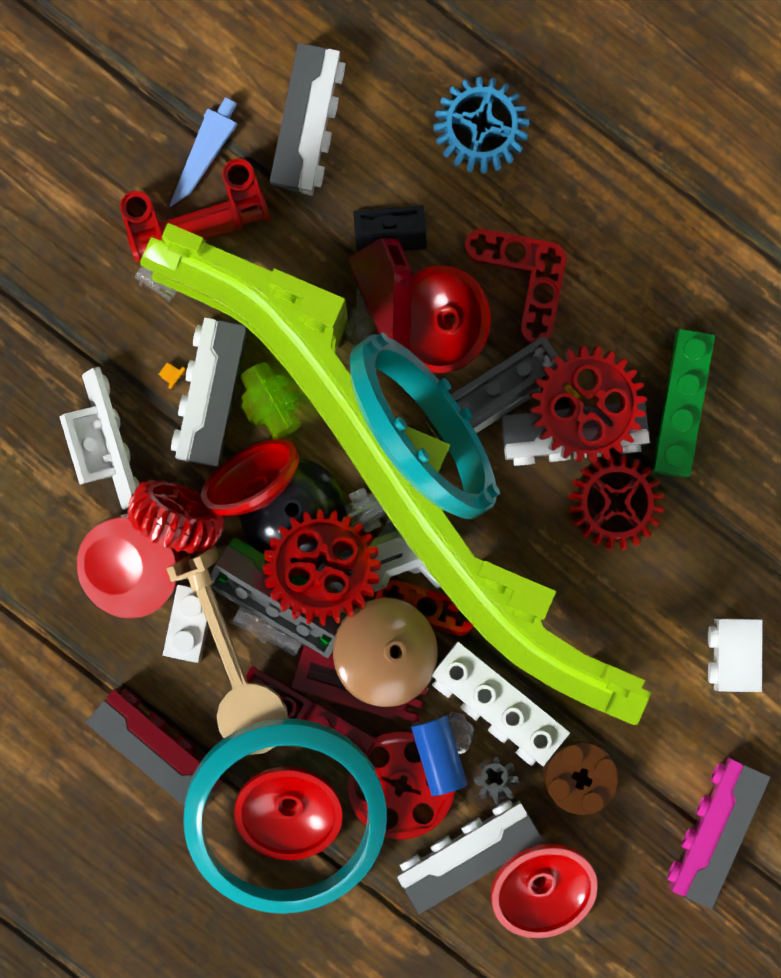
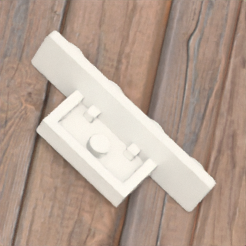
[60,367,139,510]

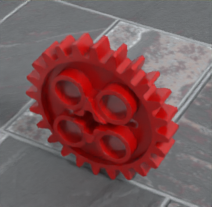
[528,346,647,463]
[263,509,381,626]

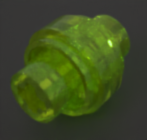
[240,362,302,440]

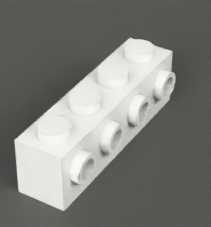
[431,641,570,766]

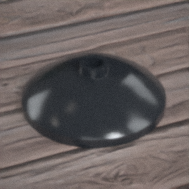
[240,458,346,563]

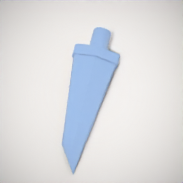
[169,97,238,207]

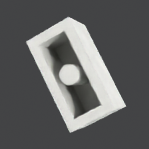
[162,585,216,663]
[708,619,762,692]

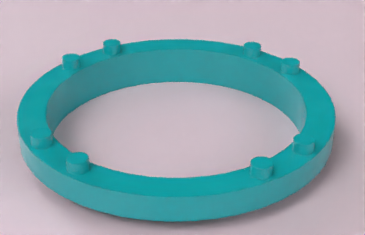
[350,332,500,519]
[184,718,387,913]

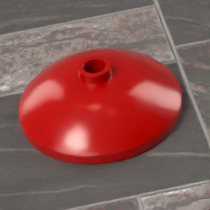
[410,265,491,373]
[201,439,299,516]
[234,767,343,860]
[490,844,598,938]

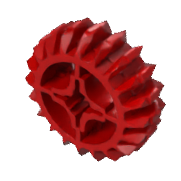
[568,455,664,550]
[127,480,225,554]

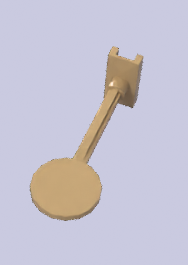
[166,546,289,755]

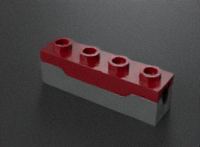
[85,688,226,806]

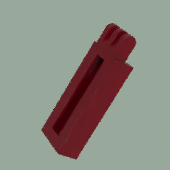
[291,645,429,723]

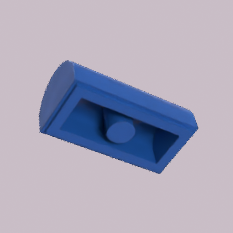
[411,716,468,796]

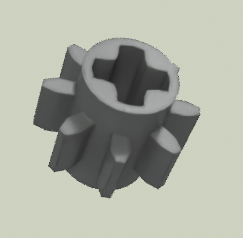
[474,757,520,805]

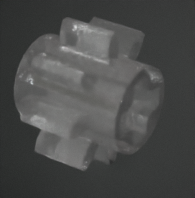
[343,488,387,533]

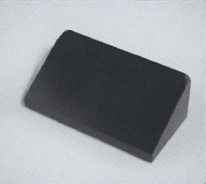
[353,205,427,252]

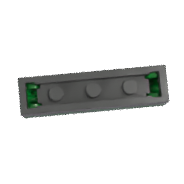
[210,537,354,658]

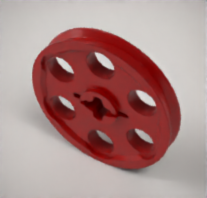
[347,731,454,840]

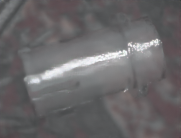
[134,266,178,303]

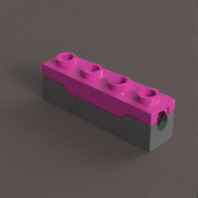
[667,757,771,909]

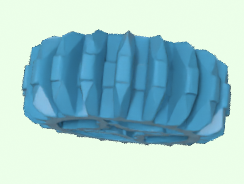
[433,77,530,174]

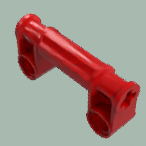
[120,158,271,263]

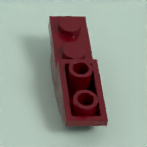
[245,666,378,757]

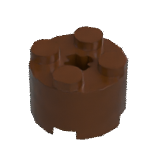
[543,740,618,815]

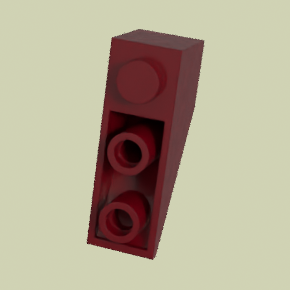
[348,238,412,351]

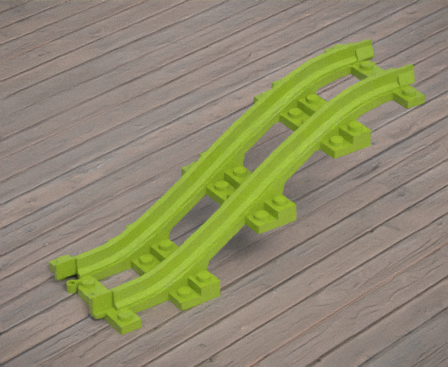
[140,223,651,725]

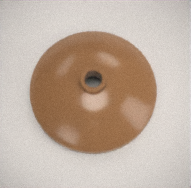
[333,598,438,707]

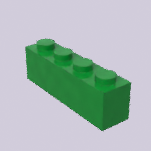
[651,329,715,478]

